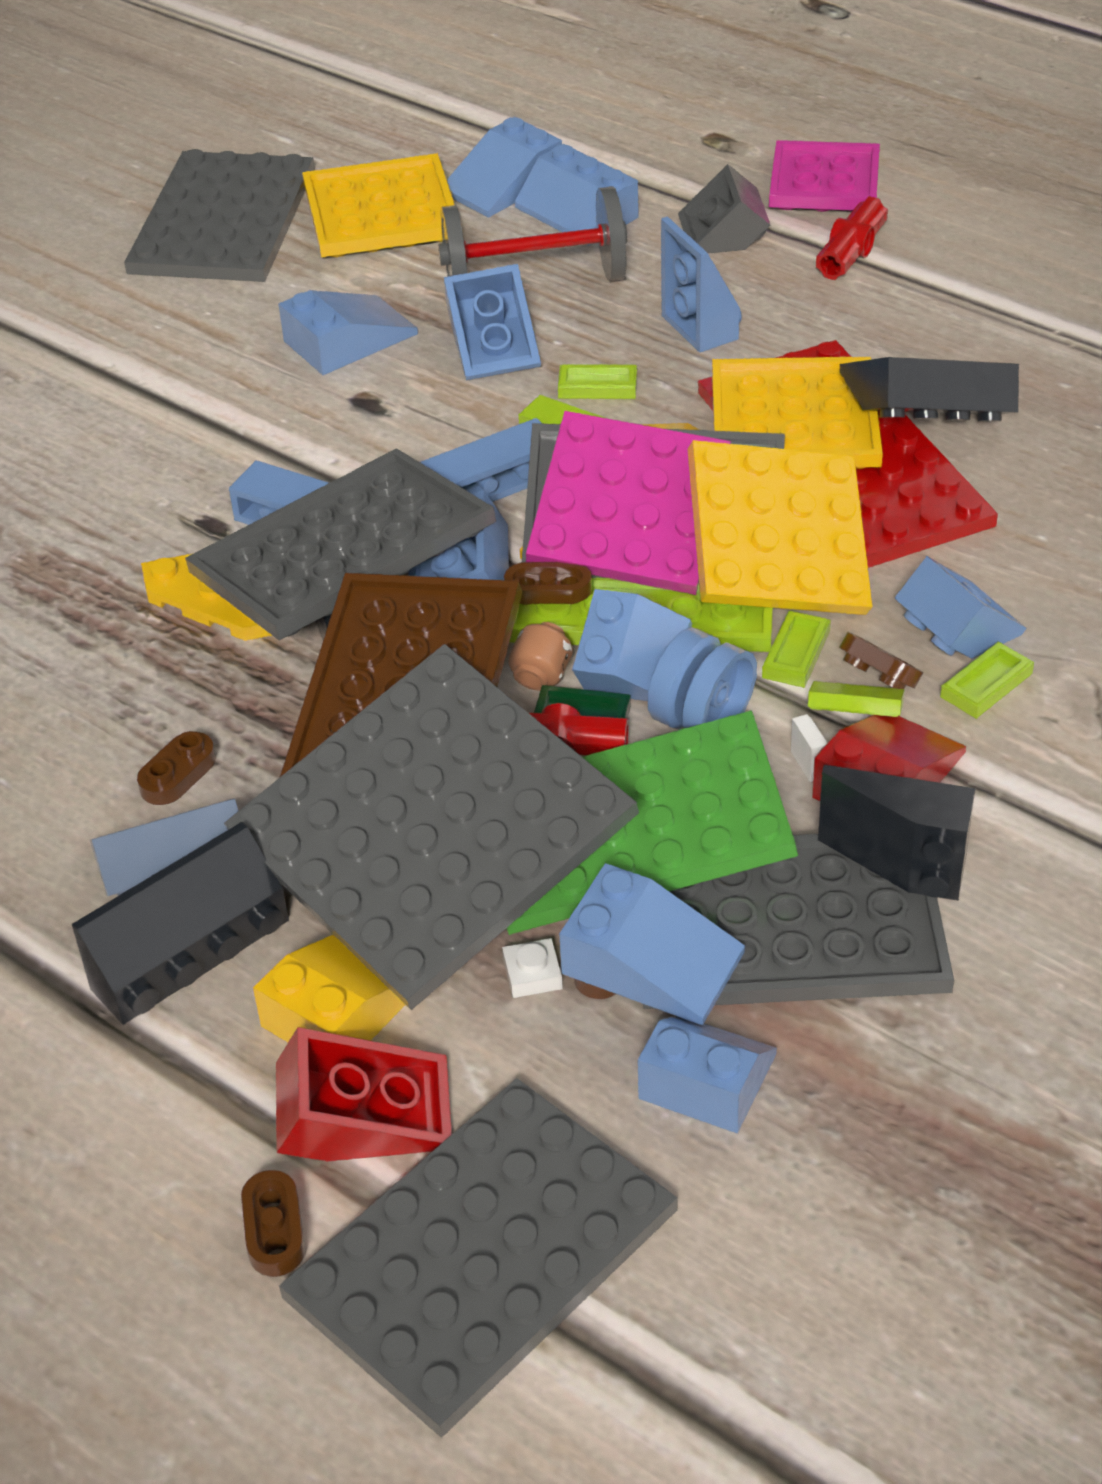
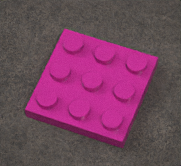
[769,140,880,212]

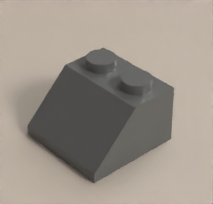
[678,164,771,254]

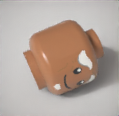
[508,622,573,691]

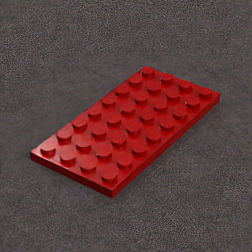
[698,340,998,568]

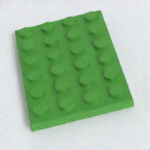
[507,710,798,935]

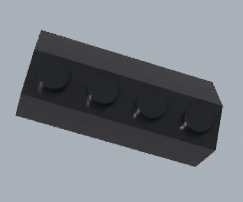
[840,357,1019,422]
[72,822,289,1025]

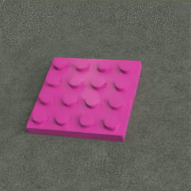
[526,411,731,595]

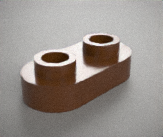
[504,562,592,605]
[839,632,924,689]
[137,731,216,805]
[241,1170,305,1277]

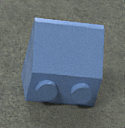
[895,556,1027,659]
[572,589,692,701]
[638,1016,777,1134]

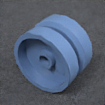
[648,627,757,729]

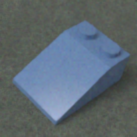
[447,117,562,218]
[661,216,742,353]
[444,264,541,381]
[278,290,418,375]
[559,863,745,1026]

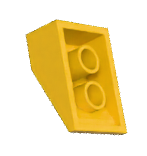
[253,935,405,1043]

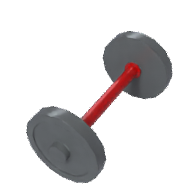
[438,186,627,281]

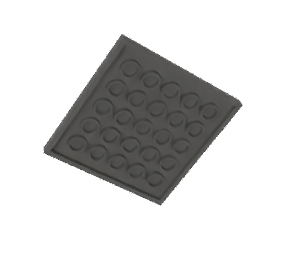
[224,644,639,1010]

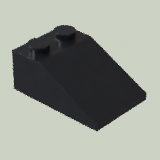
[818,765,976,901]

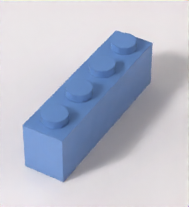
[420,418,542,502]
[229,460,329,525]

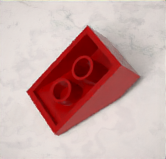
[812,715,966,801]
[276,1027,452,1162]

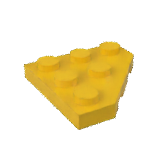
[141,553,272,641]

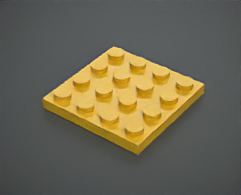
[302,153,455,257]
[712,357,882,469]
[687,440,873,615]

